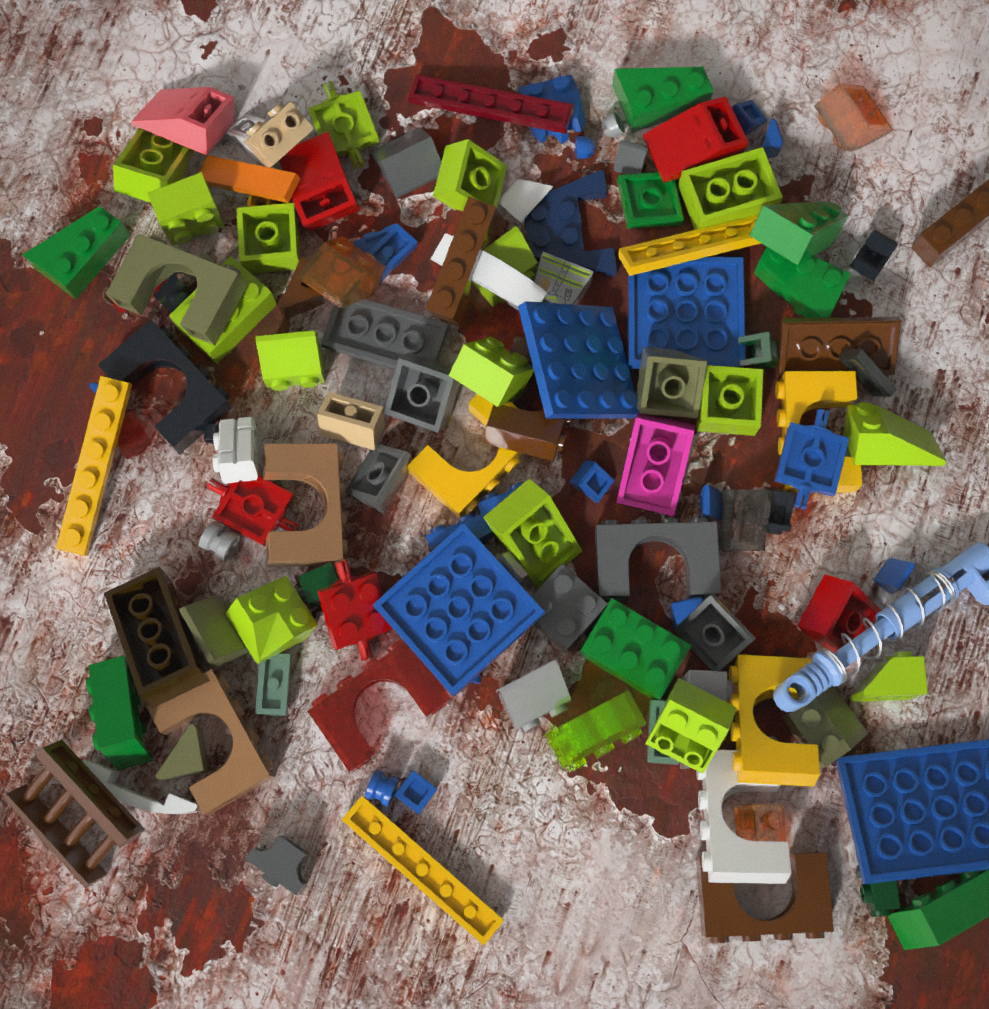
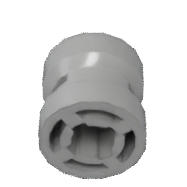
[199,521,241,562]

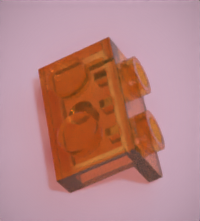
[735,804,786,842]

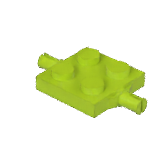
[308,81,379,169]

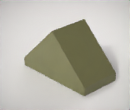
[155,723,210,781]

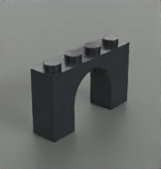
[98,320,232,455]

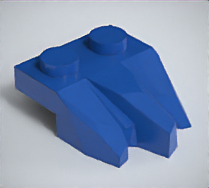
[518,74,586,144]

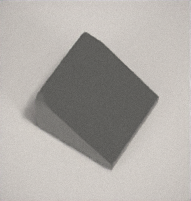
[613,140,648,174]

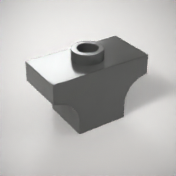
[245,836,309,895]

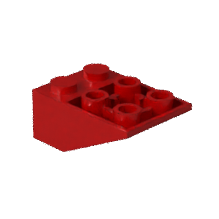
[642,96,748,183]
[279,131,361,232]

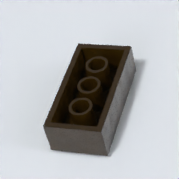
[104,566,210,708]

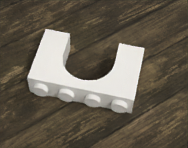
[696,750,791,884]

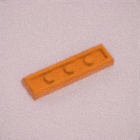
[199,155,300,203]

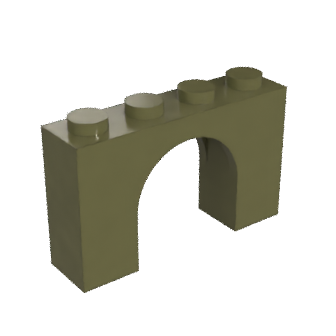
[106,234,247,346]

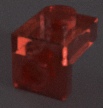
[117,409,152,459]

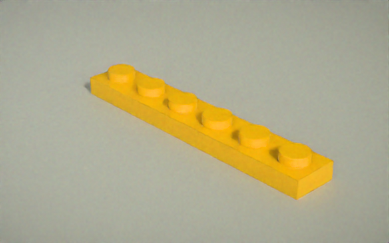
[619,214,761,276]
[56,376,132,556]
[341,796,504,946]

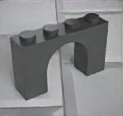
[595,518,721,601]

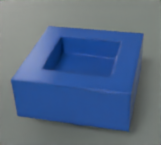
[394,770,438,815]

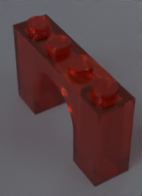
[307,639,452,774]

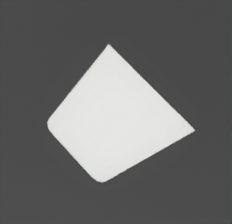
[499,179,553,223]

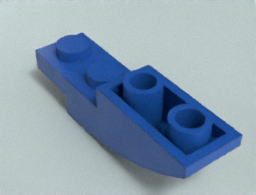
[426,481,524,551]

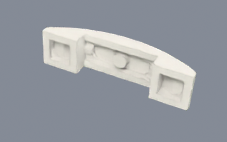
[431,233,547,310]
[83,759,201,814]

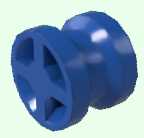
[365,769,400,807]

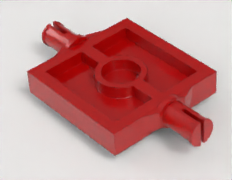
[207,475,300,547]
[317,559,392,661]

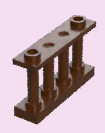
[3,739,145,889]

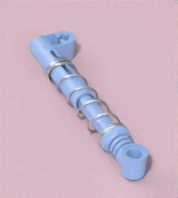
[773,542,989,712]

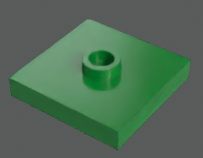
[617,172,684,229]

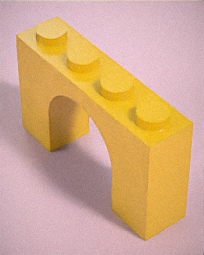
[775,371,862,493]
[407,394,523,518]
[729,655,820,787]

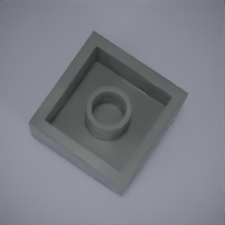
[383,353,460,433]
[532,564,608,653]

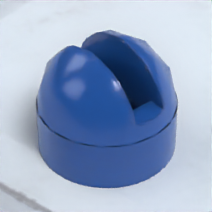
[575,136,596,159]

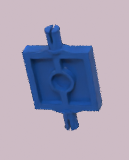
[774,409,849,509]

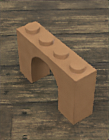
[262,444,348,567]
[146,668,275,815]

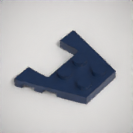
[524,170,617,277]

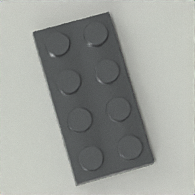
[321,292,449,369]

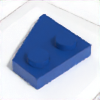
[339,224,418,285]

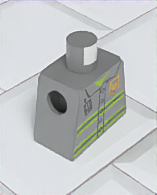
[535,252,593,305]

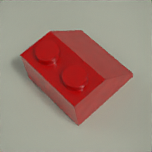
[797,574,881,662]

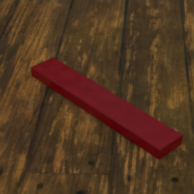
[408,74,574,134]

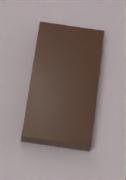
[777,317,901,377]

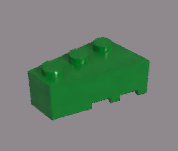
[612,66,714,133]
[749,201,849,265]
[22,206,130,299]
[754,247,851,318]
[86,655,154,771]
[887,869,989,950]

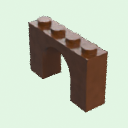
[426,197,506,329]
[484,336,572,461]
[696,852,834,943]

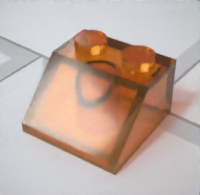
[814,83,893,151]
[297,237,385,309]

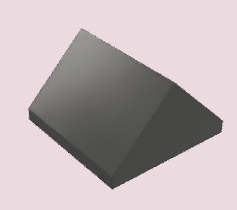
[370,127,441,199]
[345,444,412,515]
[674,593,755,671]

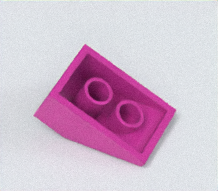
[616,412,696,516]

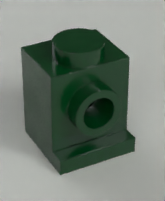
[855,871,900,917]

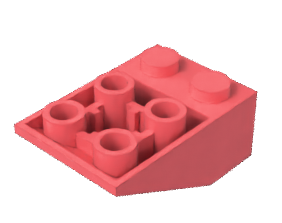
[131,87,234,155]

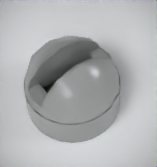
[601,112,625,138]

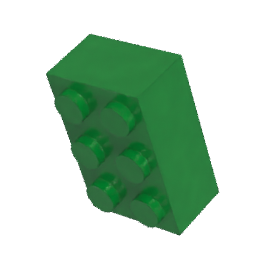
[579,598,692,700]

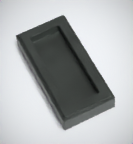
[838,349,897,397]

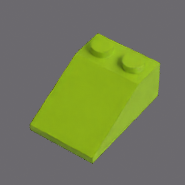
[113,128,194,203]
[843,402,946,466]
[483,479,582,589]

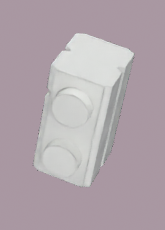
[213,417,259,484]

